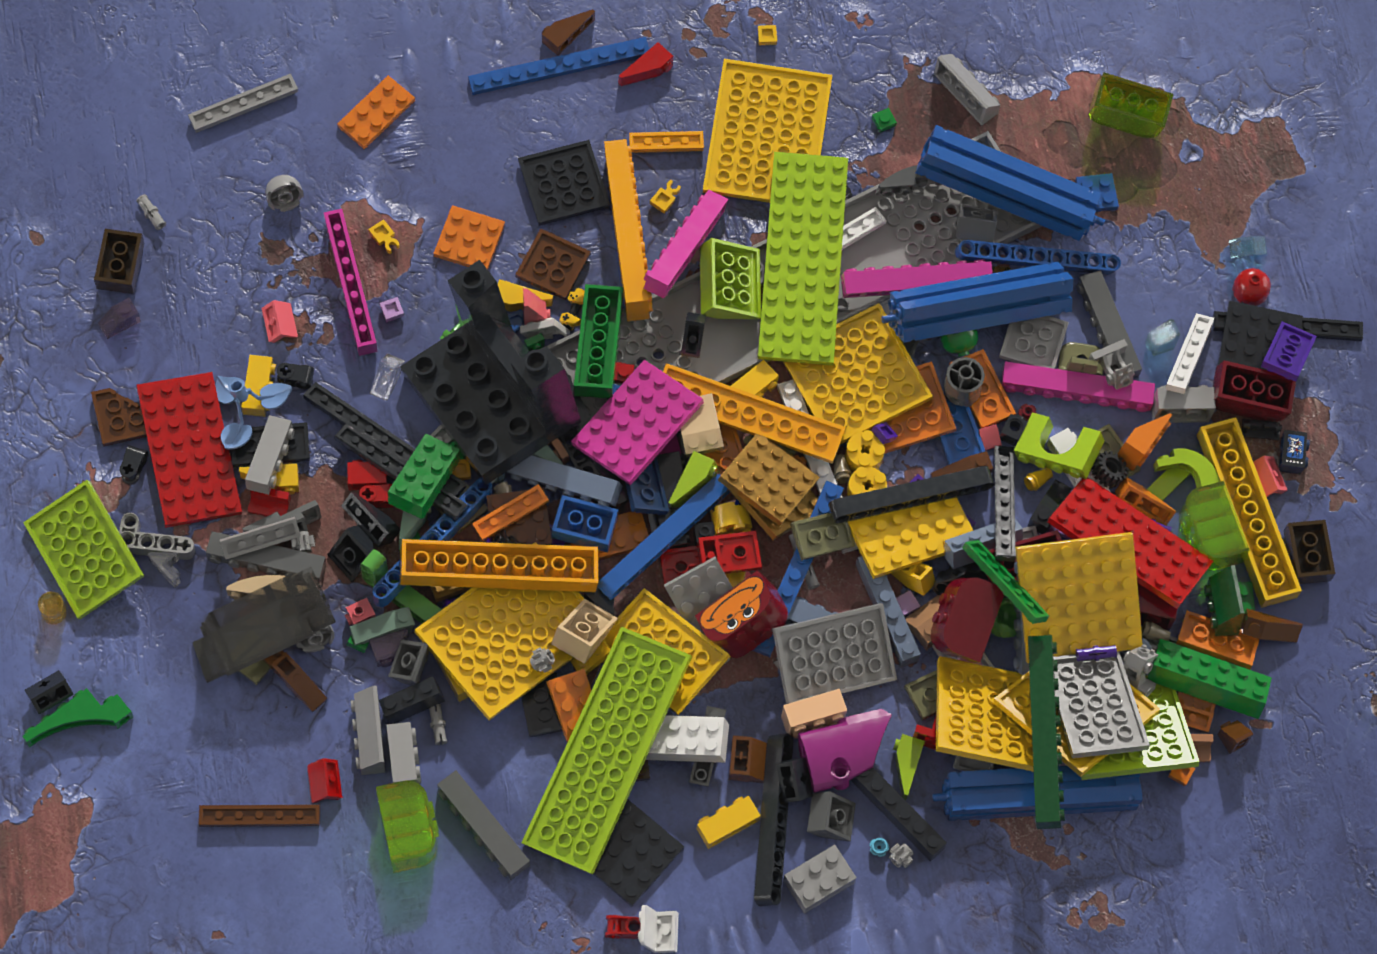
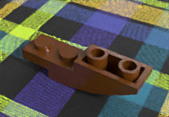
[258,641,327,712]

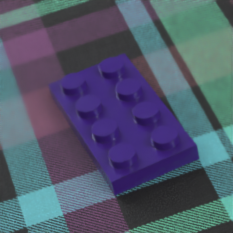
[1261,321,1317,382]

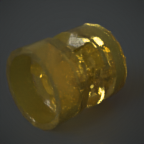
[38,592,67,624]

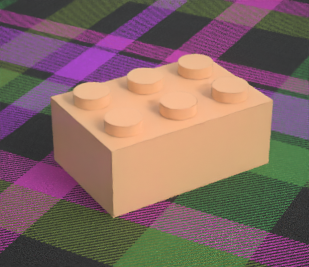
[781,689,847,739]

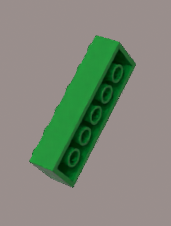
[574,284,624,399]
[1147,639,1272,719]

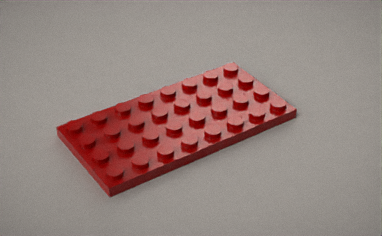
[136,372,242,528]
[1047,477,1214,609]

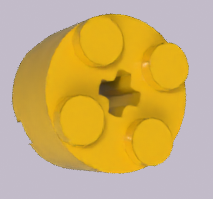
[845,430,885,472]
[847,467,887,496]
[710,502,752,535]

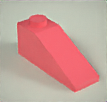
[523,288,551,325]

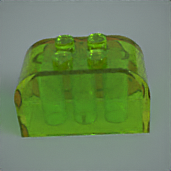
[1088,72,1173,138]
[1179,481,1250,571]
[376,780,439,873]

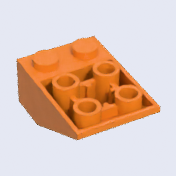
[1117,413,1172,471]

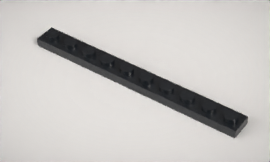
[303,382,466,497]

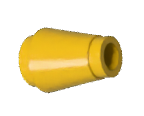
[1024,468,1053,491]

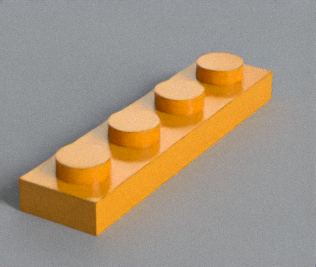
[629,131,704,153]

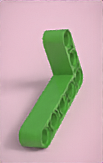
[361,549,442,624]

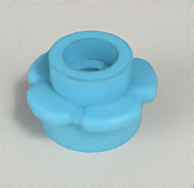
[870,838,889,857]

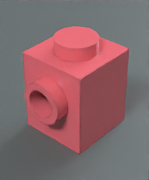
[344,598,376,626]

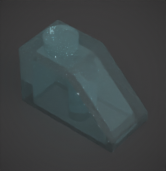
[1145,319,1180,356]

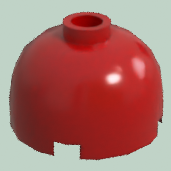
[1232,268,1271,306]

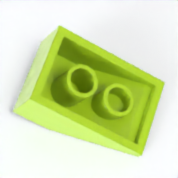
[669,451,720,508]

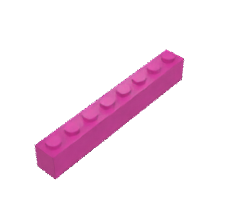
[644,190,728,298]
[324,209,378,356]
[841,259,993,298]
[1001,361,1155,412]

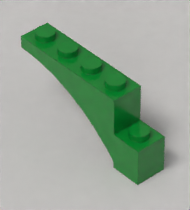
[22,688,133,748]

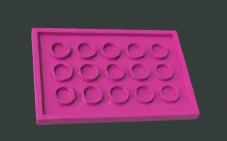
[571,359,704,485]

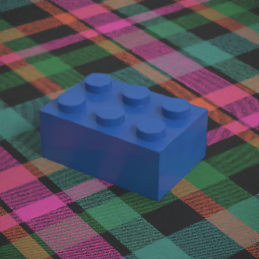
[552,495,618,553]

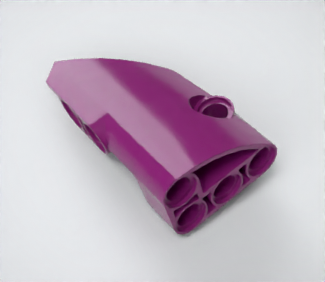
[798,709,892,793]

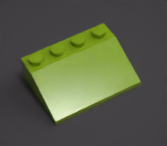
[700,238,761,319]

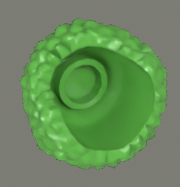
[991,598,1016,638]

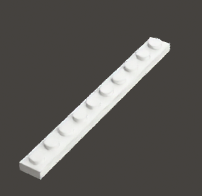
[777,380,858,554]

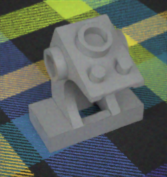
[1088,339,1135,390]
[1123,645,1158,697]

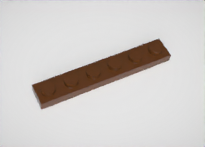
[199,805,320,827]

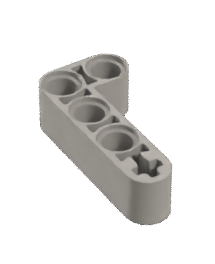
[119,513,196,560]

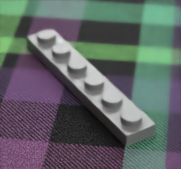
[188,74,298,133]

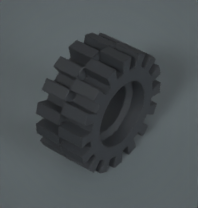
[1092,451,1128,488]

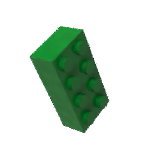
[388,434,460,519]

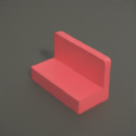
[262,300,298,343]
[1253,455,1288,497]

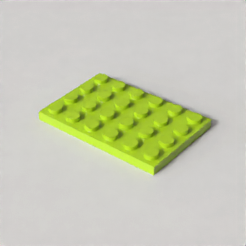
[23,480,144,619]

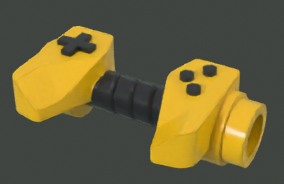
[559,288,585,330]

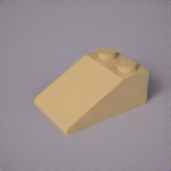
[680,393,724,458]
[551,599,618,664]

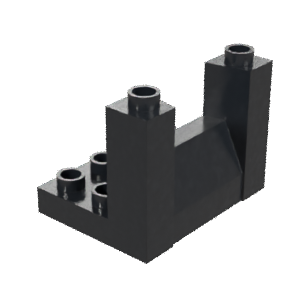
[400,260,581,485]

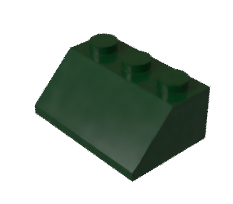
[1204,565,1244,636]

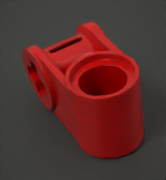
[359,484,394,508]
[605,915,641,939]

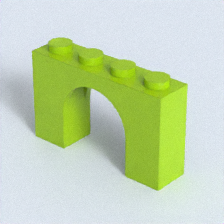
[1014,412,1105,479]

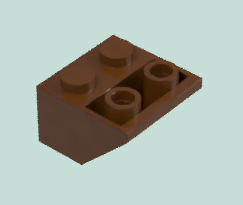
[728,735,767,783]

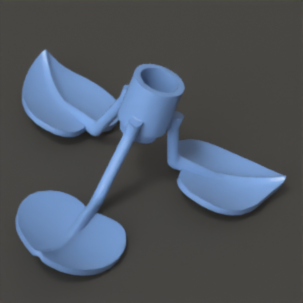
[215,376,292,449]

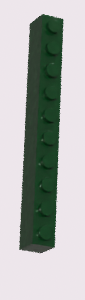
[1028,635,1065,829]

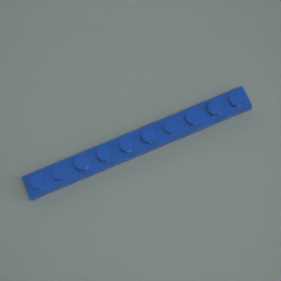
[468,37,649,95]
[752,481,844,658]

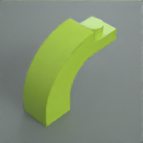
[1153,448,1221,494]

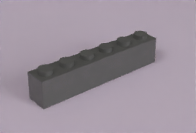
[1076,270,1142,378]
[206,531,326,585]
[437,770,530,880]

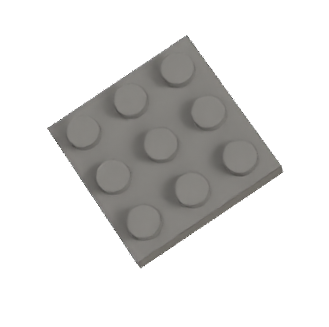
[999,316,1069,369]
[664,557,733,631]

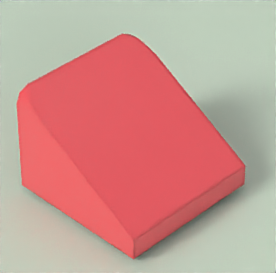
[978,425,1002,451]

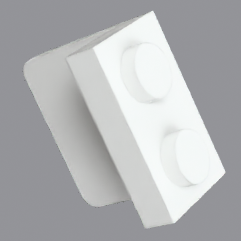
[638,905,679,953]

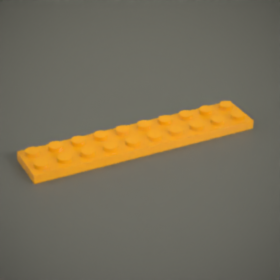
[663,363,846,464]

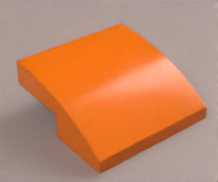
[1177,691,1216,732]

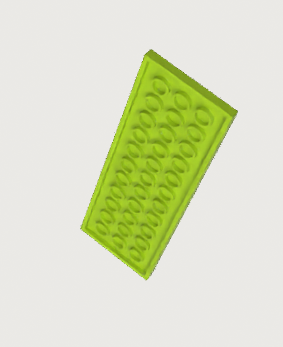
[758,152,848,365]
[521,627,692,875]

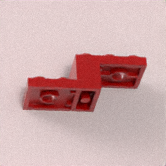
[660,531,762,589]

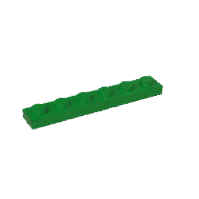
[962,540,1049,624]

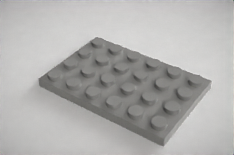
[772,603,897,704]
[1054,651,1150,758]

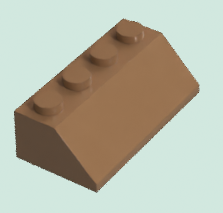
[905,595,940,650]

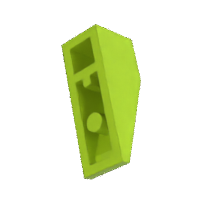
[893,734,925,800]

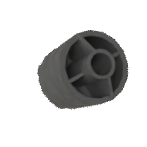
[944,357,985,407]

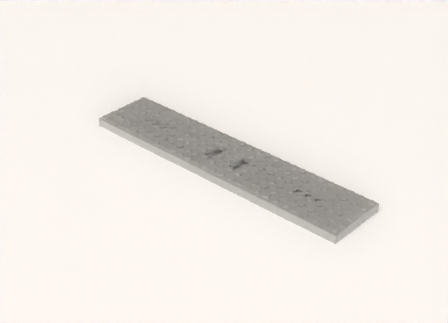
[544,131,1042,433]

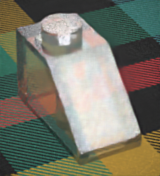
[370,354,405,401]

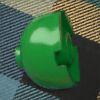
[940,329,978,357]

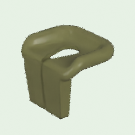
[1058,342,1103,376]

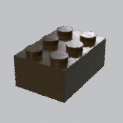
[94,229,144,294]
[1283,520,1336,584]

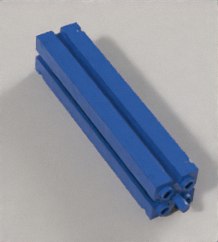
[915,125,1105,241]
[881,262,1073,343]
[932,765,1143,821]

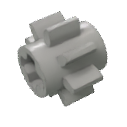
[291,531,315,553]
[530,647,555,673]
[889,843,914,868]

